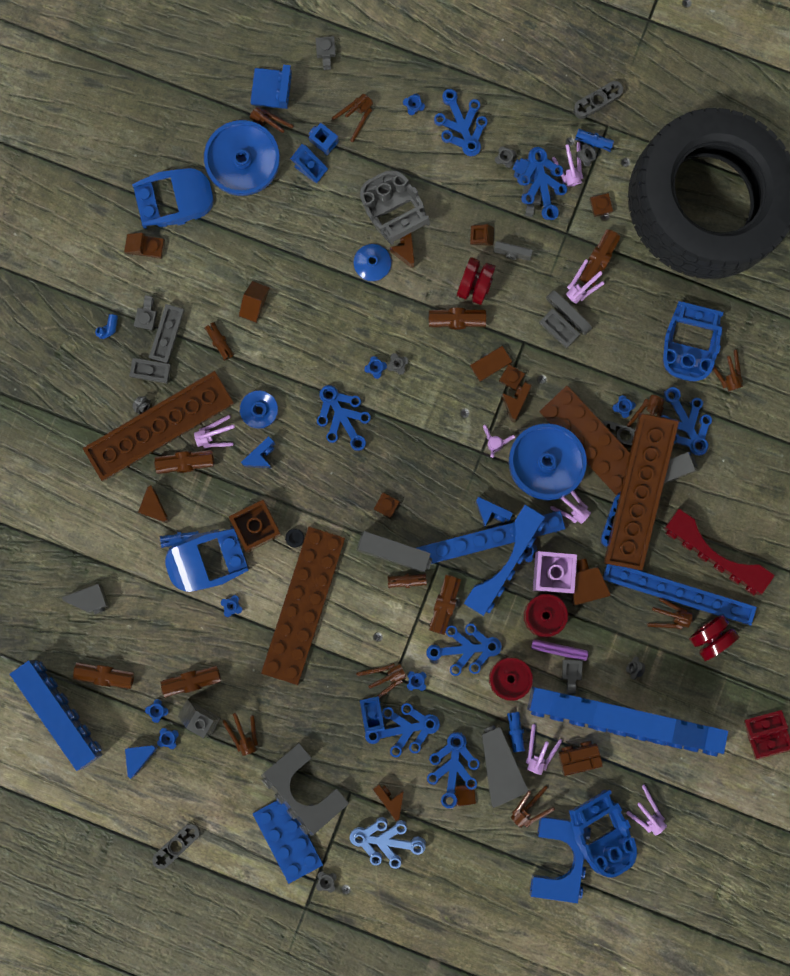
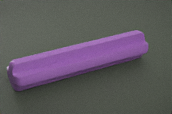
[531,640,588,661]

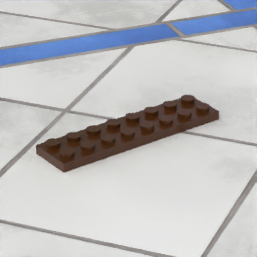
[83,371,234,482]
[604,413,679,570]
[261,527,345,685]

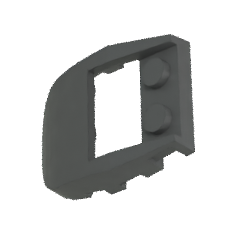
[360,171,430,245]

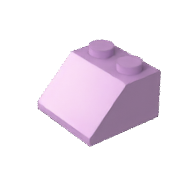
[533,551,577,593]

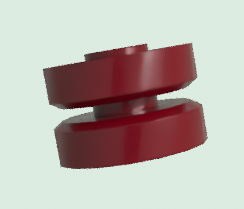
[456,257,496,305]
[524,594,568,637]
[688,614,740,661]
[489,658,533,701]

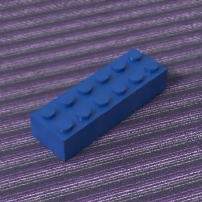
[9,660,103,771]

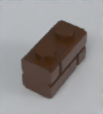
[558,741,603,776]

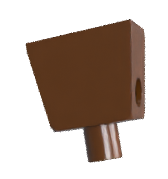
[572,558,611,606]

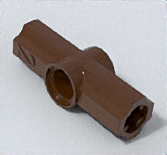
[579,229,621,287]
[429,308,486,330]
[154,450,214,474]
[429,575,461,635]
[73,663,134,689]
[160,666,221,697]

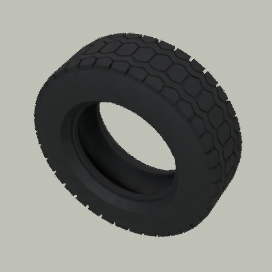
[628,108,790,279]

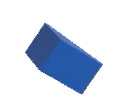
[125,745,158,779]

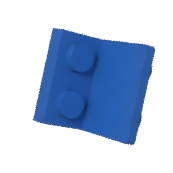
[251,65,292,109]

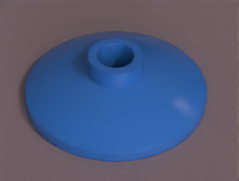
[354,244,391,281]
[240,391,278,429]

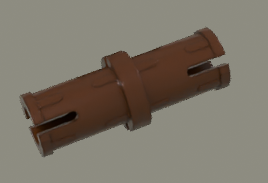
[204,322,234,361]
[388,573,427,588]

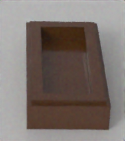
[470,346,512,382]

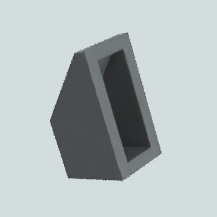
[62,584,109,615]

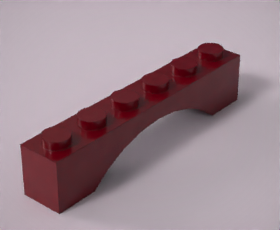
[663,509,775,596]

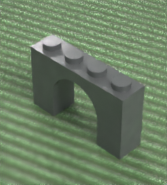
[261,744,349,836]

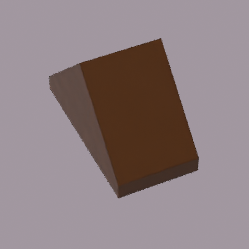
[239,281,270,323]
[138,485,170,523]

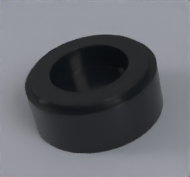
[285,528,305,548]

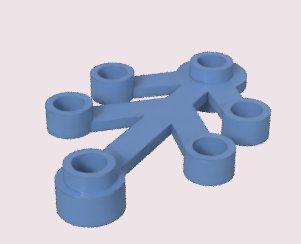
[350,817,426,869]

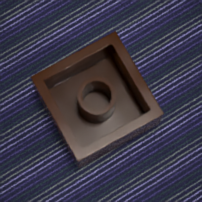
[229,500,282,553]

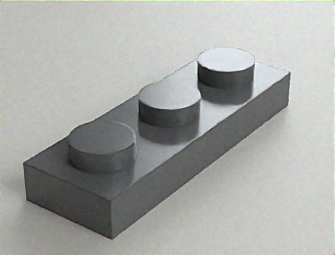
[149,304,185,364]

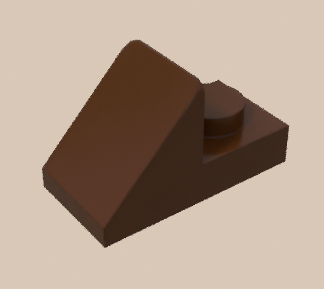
[124,232,165,259]
[390,233,414,268]
[502,382,532,422]
[373,783,404,821]

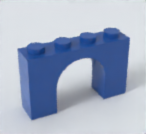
[530,816,591,904]

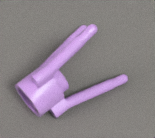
[552,142,583,187]
[566,259,605,304]
[194,415,235,449]
[483,425,515,458]
[550,491,591,524]
[526,724,562,775]
[626,785,667,836]

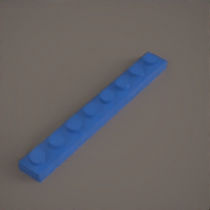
[416,511,565,564]
[603,564,757,626]

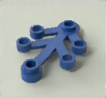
[434,89,487,157]
[517,147,567,220]
[317,385,371,451]
[660,387,712,456]
[426,624,502,676]
[365,703,440,757]
[427,732,480,809]

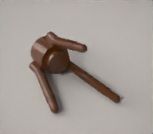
[332,94,373,142]
[249,107,293,133]
[712,349,743,392]
[626,395,665,427]
[647,598,693,630]
[356,663,406,698]
[222,713,258,756]
[511,786,555,828]

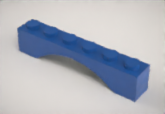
[464,504,546,616]

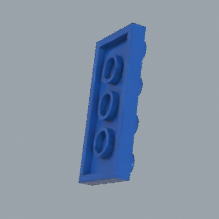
[253,800,323,884]

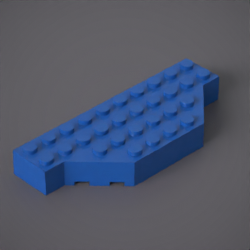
[527,687,728,757]

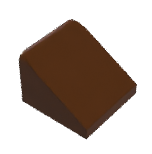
[470,224,494,246]
[455,784,476,806]

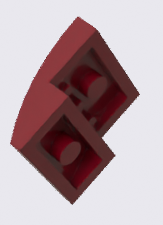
[744,710,790,760]

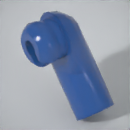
[95,314,118,339]

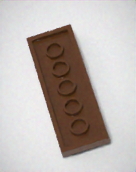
[539,385,630,496]

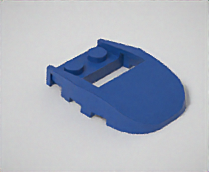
[132,168,214,229]
[663,301,723,381]
[165,527,249,592]
[569,790,637,878]

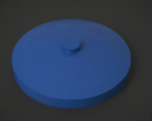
[204,120,280,196]
[509,424,587,500]

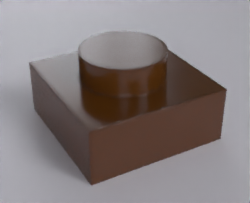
[590,193,613,217]
[499,364,525,391]
[374,493,400,519]

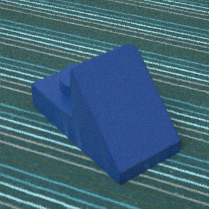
[290,144,328,183]
[241,436,275,468]
[476,497,513,527]
[360,696,385,734]

